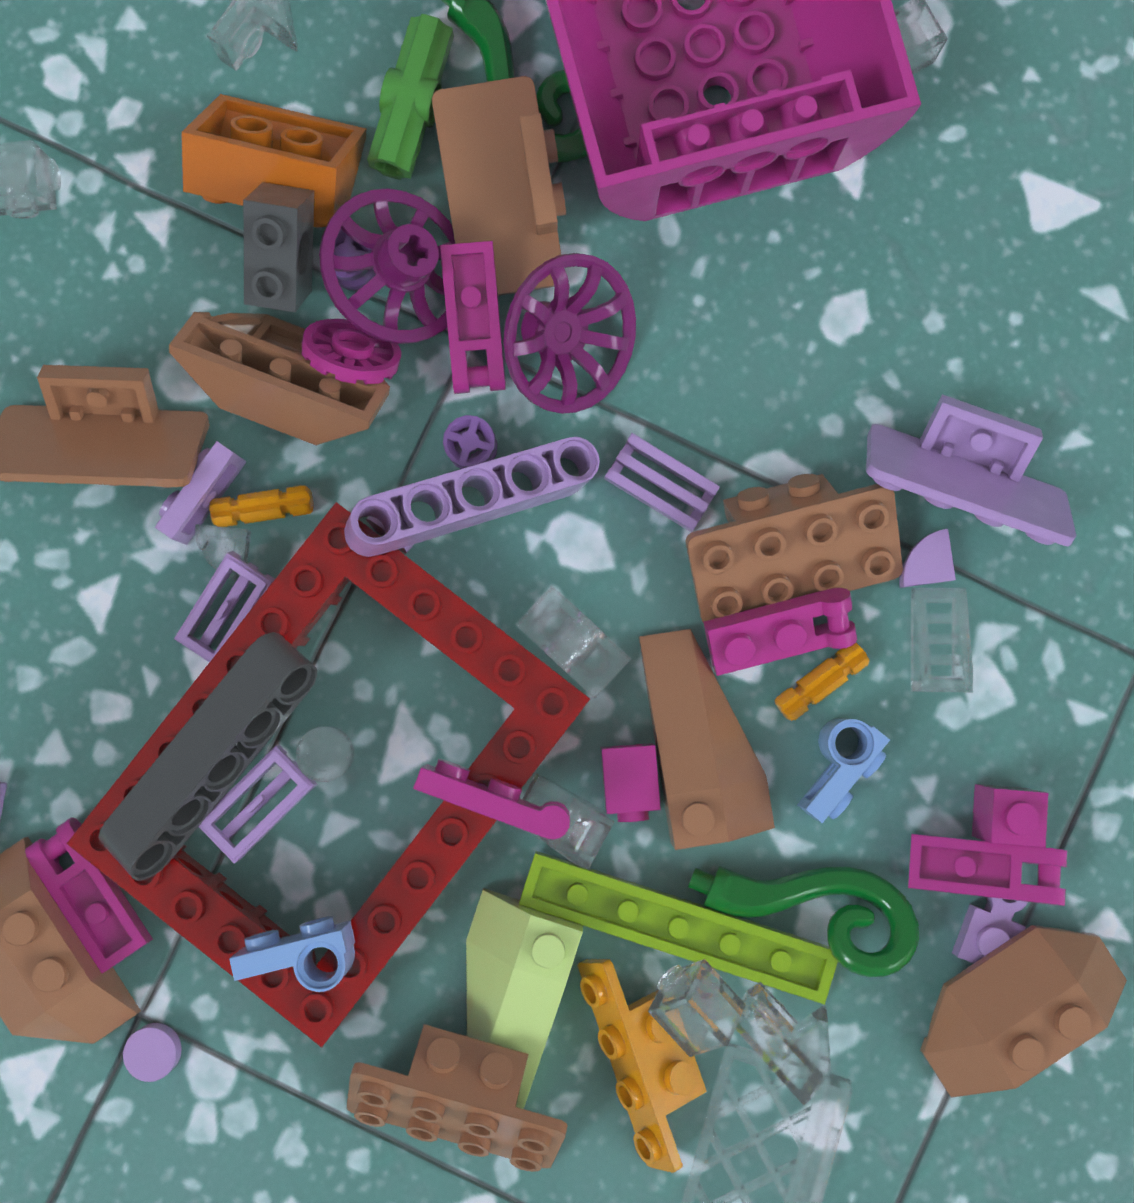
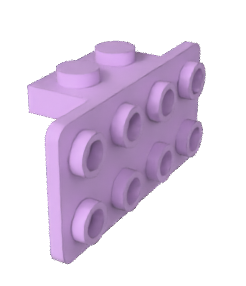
[866,394,1076,546]

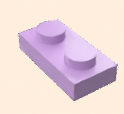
[155,441,246,545]

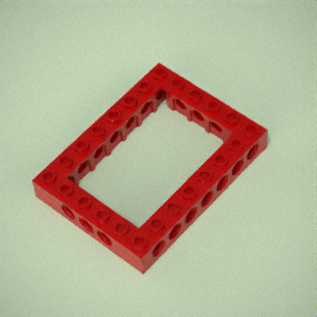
[66,502,590,1047]

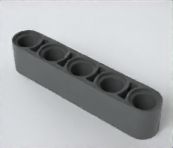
[99,632,317,880]

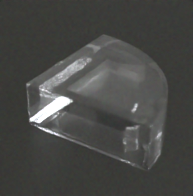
[195,524,251,581]

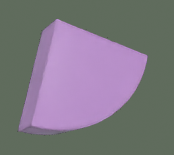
[899,529,956,588]

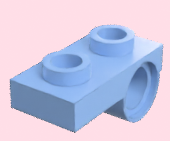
[797,718,890,823]
[229,916,355,992]

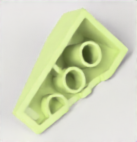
[466,888,583,1109]

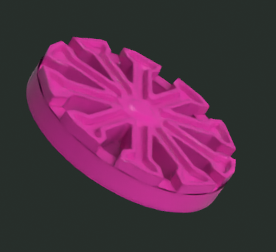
[302,318,401,384]

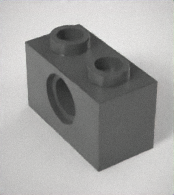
[243,182,314,313]

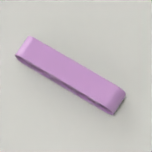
[344,437,600,557]

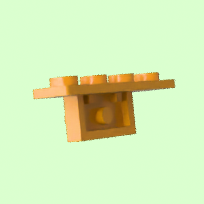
[578,959,707,1173]

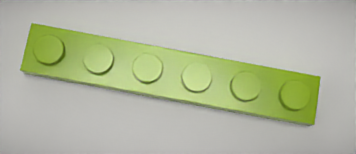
[519,851,838,1005]

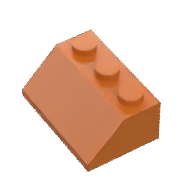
[182,94,367,227]

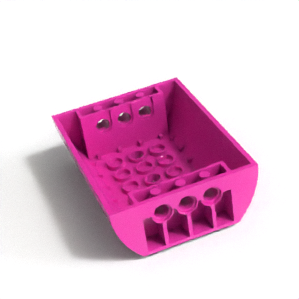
[545,0,921,221]

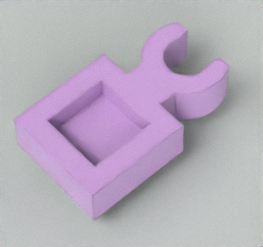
[952,897,1028,964]

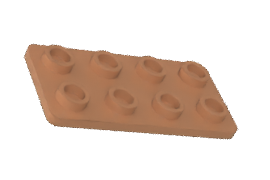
[432,76,566,296]
[0,365,210,488]
[685,474,903,622]
[347,1024,568,1172]

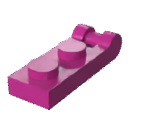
[440,241,506,394]
[703,588,857,676]
[413,759,570,840]
[25,817,153,973]
[908,834,1067,906]

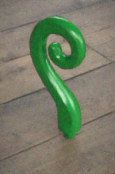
[441,0,588,163]
[688,866,919,977]

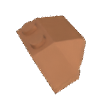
[169,312,390,445]
[0,837,141,1044]
[920,925,1127,1097]

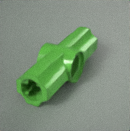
[367,14,454,180]

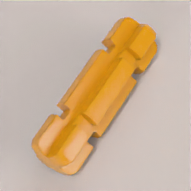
[209,485,314,527]
[775,643,870,721]

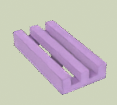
[604,433,720,533]
[174,551,275,662]
[199,745,317,863]

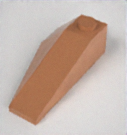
[639,629,775,850]

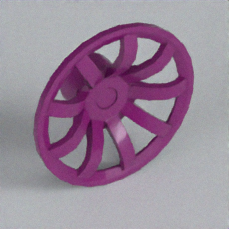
[319,189,455,344]
[503,253,636,414]

